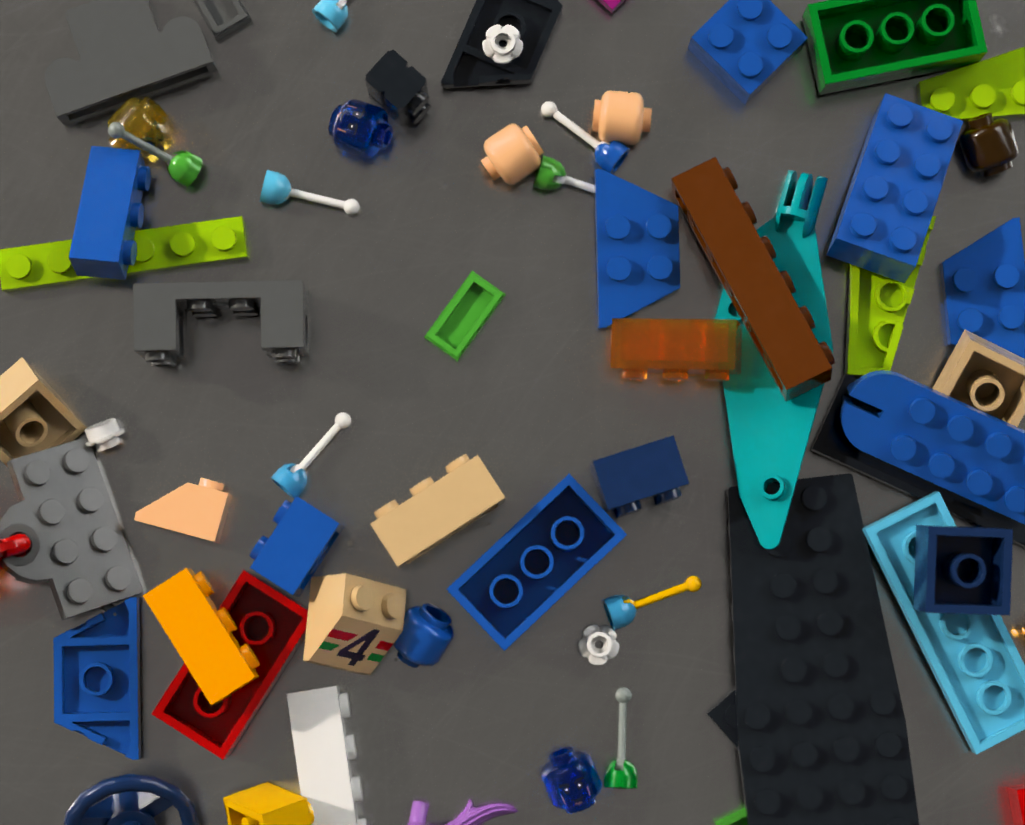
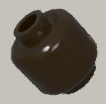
[959,113,1019,177]

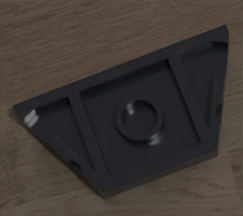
[441,0,563,88]

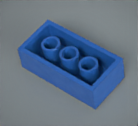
[826,93,963,283]
[446,473,627,651]

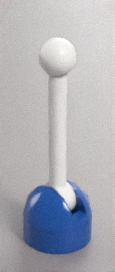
[541,101,630,174]

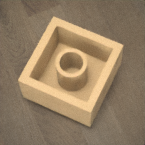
[932,330,1025,427]

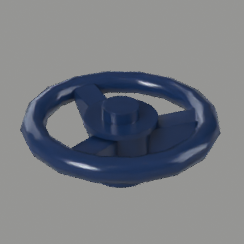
[63,774,199,825]

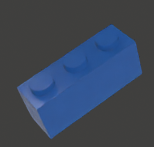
[69,146,151,280]

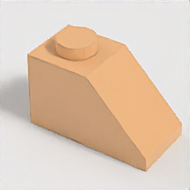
[134,478,233,543]

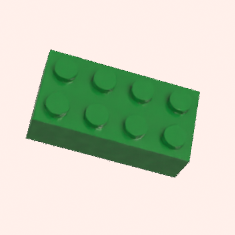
[802,0,988,95]

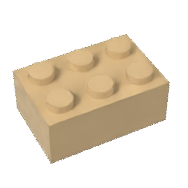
[370,454,505,569]

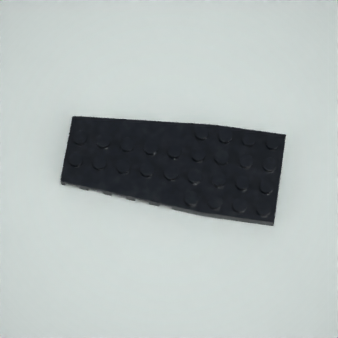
[727,473,919,825]

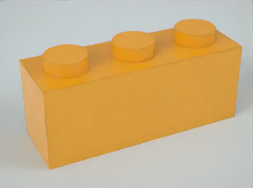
[143,568,260,705]

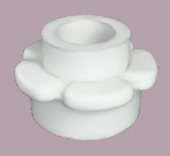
[482,24,523,64]
[84,418,125,452]
[578,624,619,665]

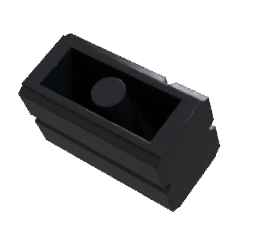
[365,49,431,126]

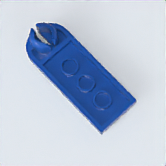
[841,370,1025,524]

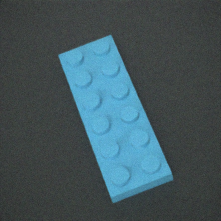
[862,491,1025,755]

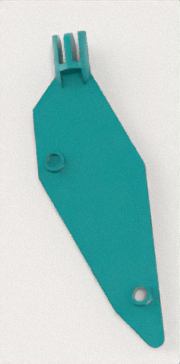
[714,170,834,550]

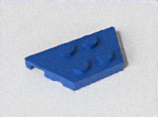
[594,169,681,329]
[939,217,1025,359]
[53,597,141,760]

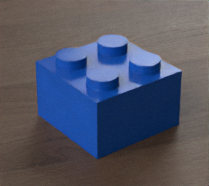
[688,0,808,105]
[249,496,345,597]

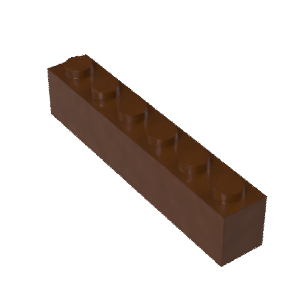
[671,157,835,402]

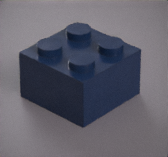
[590,435,689,518]
[913,525,1013,615]

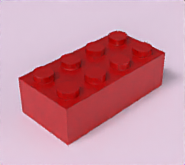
[152,570,308,760]

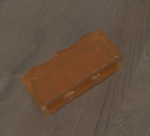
[611,318,743,382]

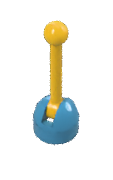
[602,576,702,631]

